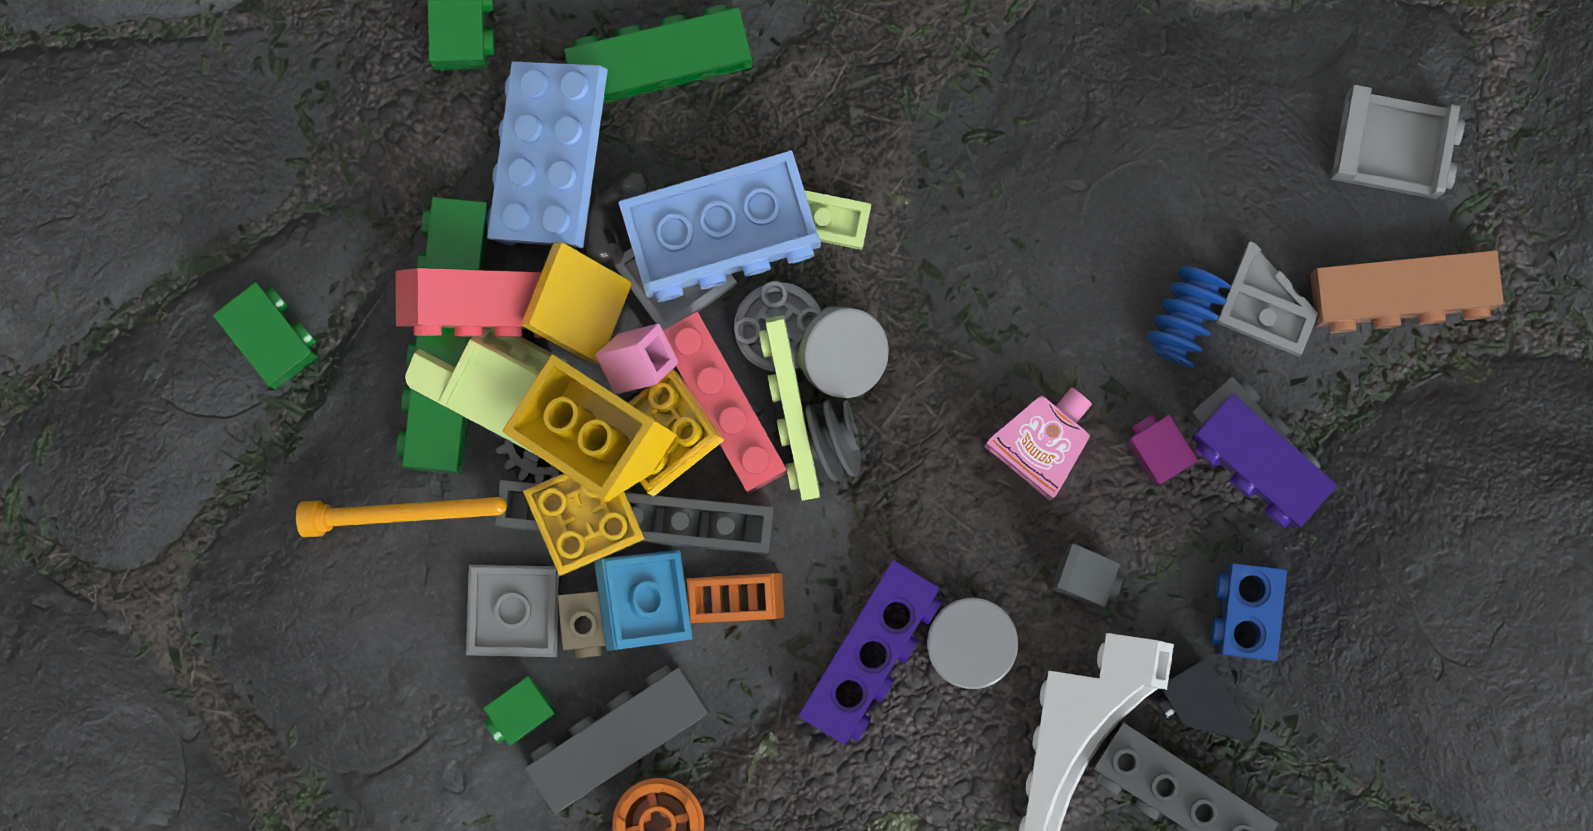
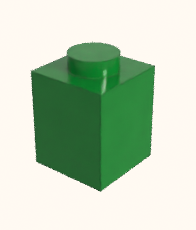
[483,676,558,746]

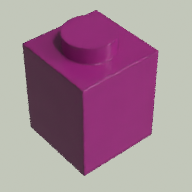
[1126,413,1198,487]

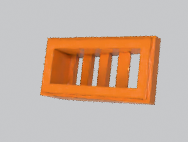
[686,573,785,623]

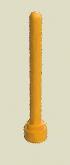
[296,497,507,537]

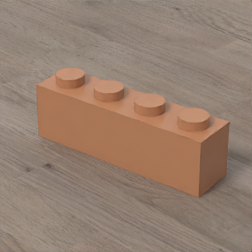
[1310,251,1504,333]

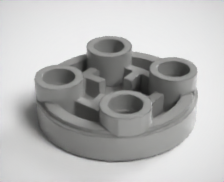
[734,281,821,373]
[796,306,889,398]
[927,598,1018,689]

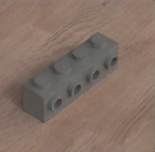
[1090,722,1279,831]

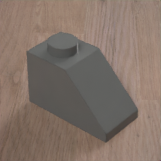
[1050,544,1124,608]

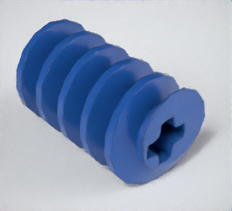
[1146,266,1233,369]

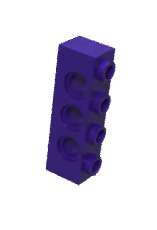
[798,560,942,745]

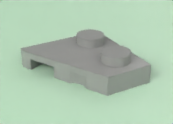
[1216,241,1318,357]

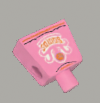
[984,387,1092,501]

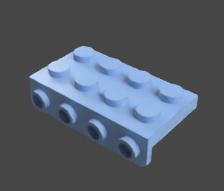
[486,62,608,248]
[619,150,821,302]

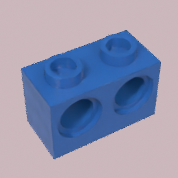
[1211,563,1287,661]

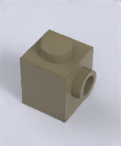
[558,591,606,658]

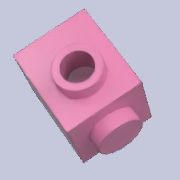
[595,323,679,394]

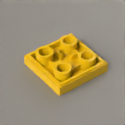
[521,242,632,365]
[628,369,724,497]
[523,473,645,576]

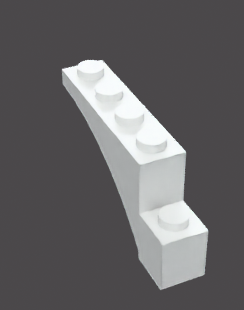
[1019,633,1174,831]

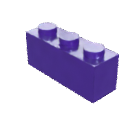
[1191,394,1338,529]

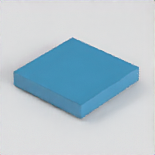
[594,550,693,651]

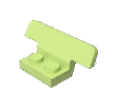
[405,328,568,456]

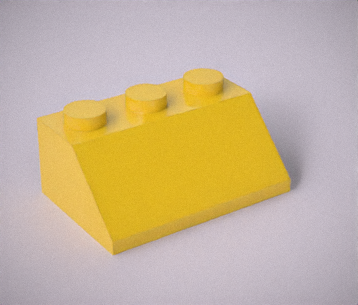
[502,354,676,502]

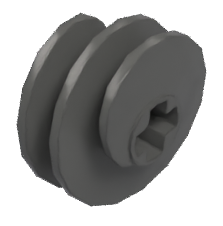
[806,400,861,482]

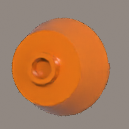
[612,778,704,831]

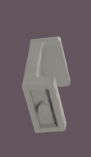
[1331,85,1465,199]

